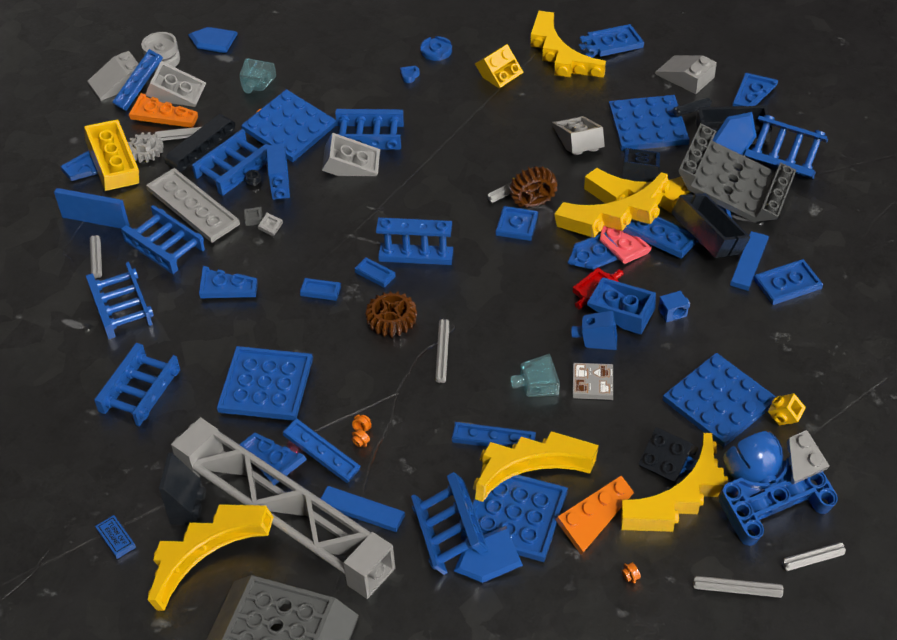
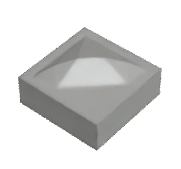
[258,213,283,237]

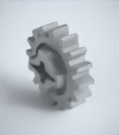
[128,132,164,163]

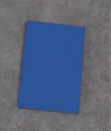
[753,259,823,305]

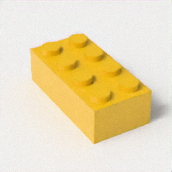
[84,120,139,191]

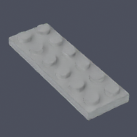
[146,168,240,243]

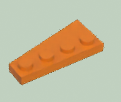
[129,93,198,128]
[555,476,634,555]

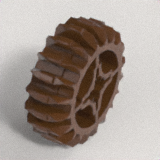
[510,165,558,208]
[365,291,417,337]

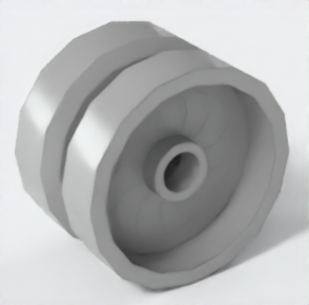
[141,32,180,71]

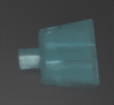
[240,58,276,93]
[511,354,560,397]

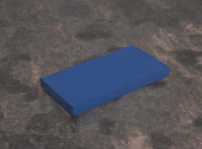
[54,188,130,228]
[623,217,698,259]

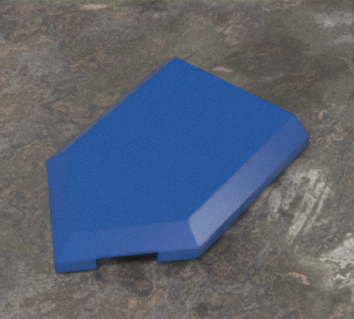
[188,27,238,53]
[712,112,756,155]
[568,232,618,269]
[454,526,523,583]

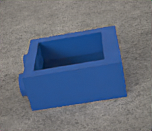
[267,144,290,200]

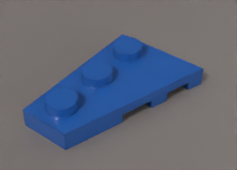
[239,433,307,485]

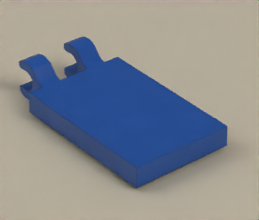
[578,24,644,58]

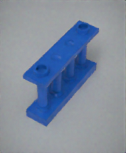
[335,109,404,150]
[745,115,828,179]
[192,129,268,196]
[121,205,205,274]
[376,217,453,265]
[86,262,154,339]
[94,343,180,426]
[411,472,489,575]

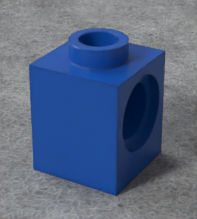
[658,291,690,323]

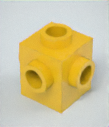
[768,393,806,426]

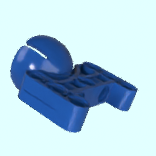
[718,431,838,546]

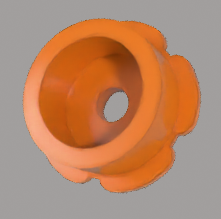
[352,414,372,432]
[352,429,370,447]
[621,562,641,584]

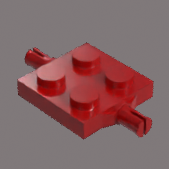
[573,268,624,310]

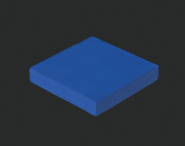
[496,206,538,241]

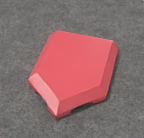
[600,226,651,264]

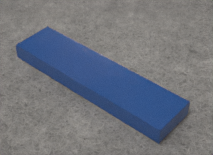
[112,49,163,111]
[730,231,769,291]
[283,418,361,483]
[452,422,536,448]
[321,486,405,532]

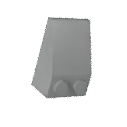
[88,51,138,101]
[655,55,717,94]
[146,61,206,107]
[552,116,605,155]
[322,133,380,176]

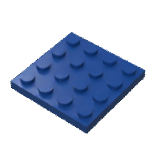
[241,89,337,162]
[609,95,690,151]
[217,346,313,421]
[663,353,776,448]
[461,475,568,562]

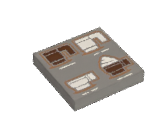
[573,363,613,400]

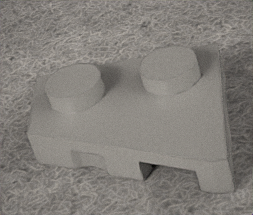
[787,430,829,485]

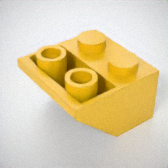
[475,44,524,88]

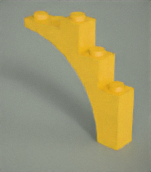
[531,11,606,78]
[584,168,691,214]
[554,172,670,238]
[473,431,599,502]
[621,433,728,532]
[147,505,274,611]

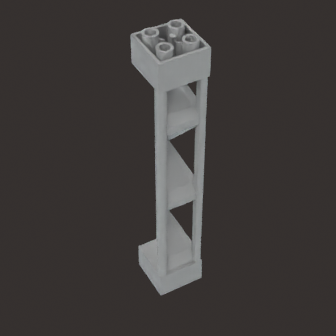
[171,417,395,599]

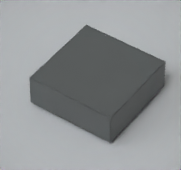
[243,207,263,226]

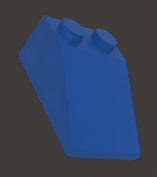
[587,277,656,334]

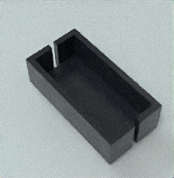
[696,105,772,144]
[671,193,750,258]

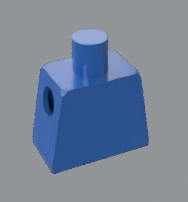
[572,311,617,350]

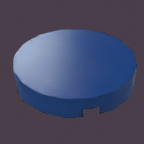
[421,36,452,61]

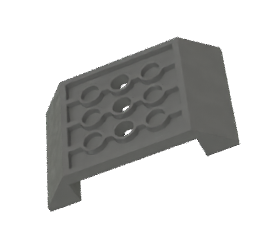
[678,123,796,222]
[207,575,359,640]

